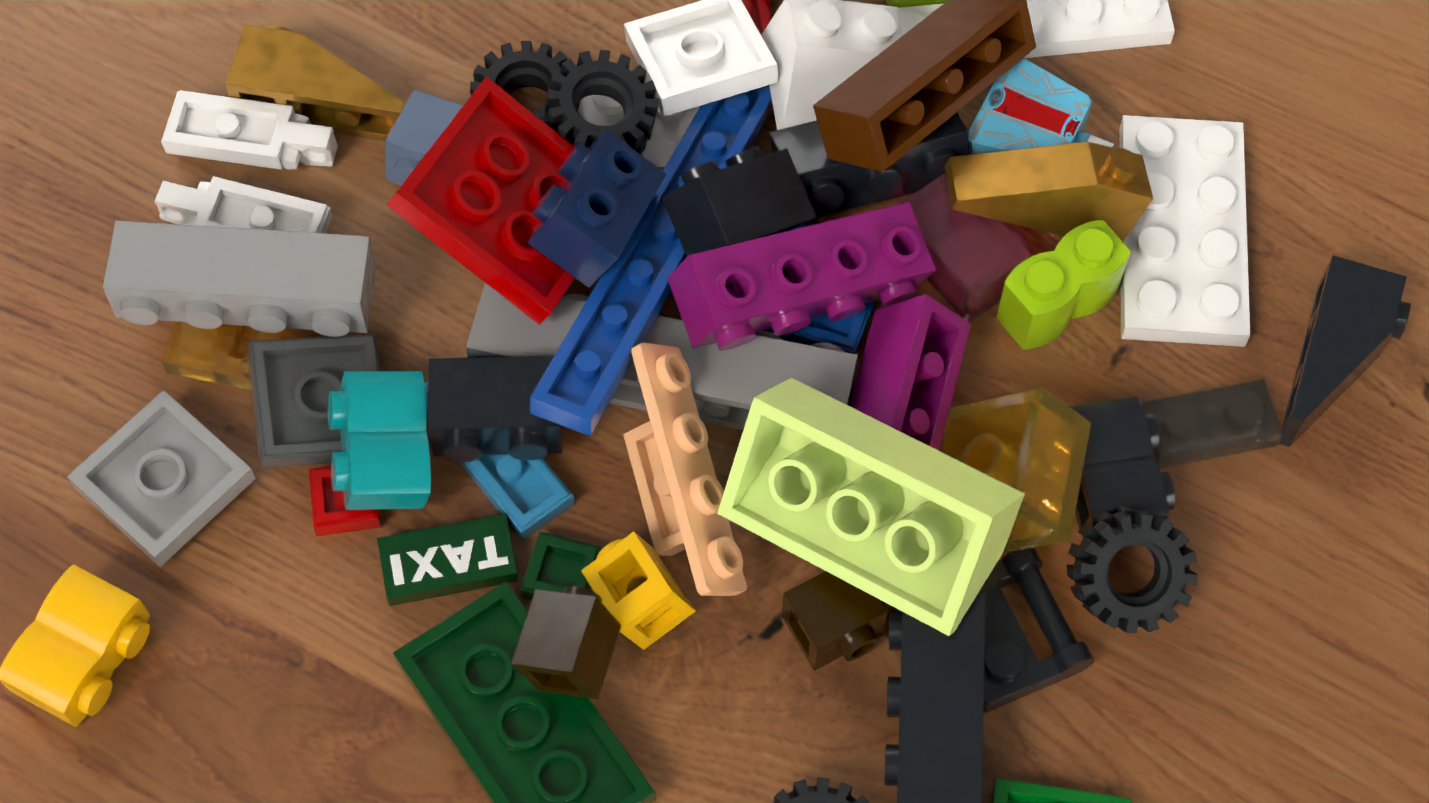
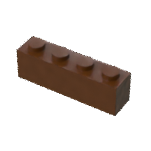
[813,0,1036,172]

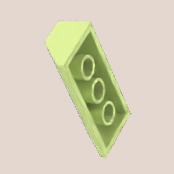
[717,377,1025,636]

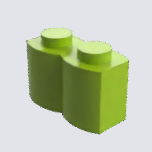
[996,220,1131,350]

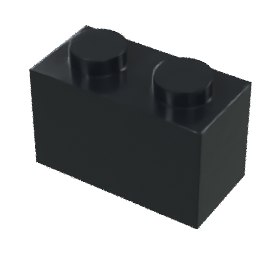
[662,147,816,256]
[428,356,562,462]

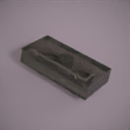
[1141,379,1283,469]

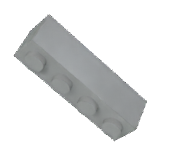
[103,221,376,337]

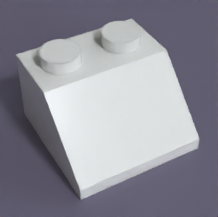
[761,0,903,130]

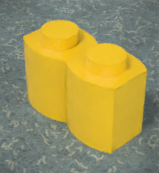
[0,564,150,727]

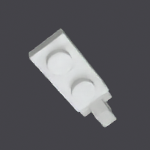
[161,90,338,170]
[155,176,333,234]

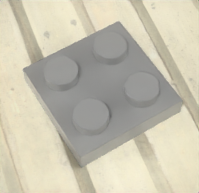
[67,390,256,567]

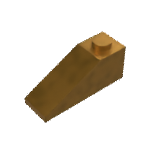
[225,24,405,141]
[944,142,1153,241]

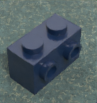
[527,129,666,287]

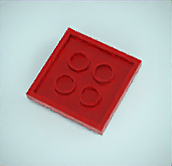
[386,76,575,325]

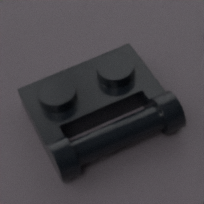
[979,545,1094,713]

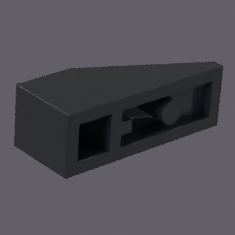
[1277,255,1411,447]

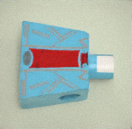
[968,58,1114,155]

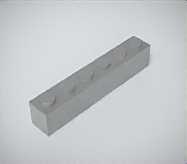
[466,283,858,430]

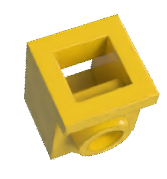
[581,531,696,650]

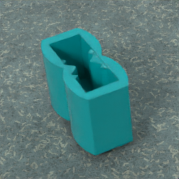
[328,371,431,510]

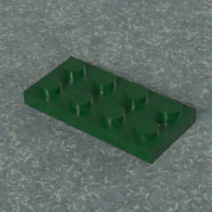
[393,581,656,803]

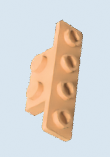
[623,342,747,596]

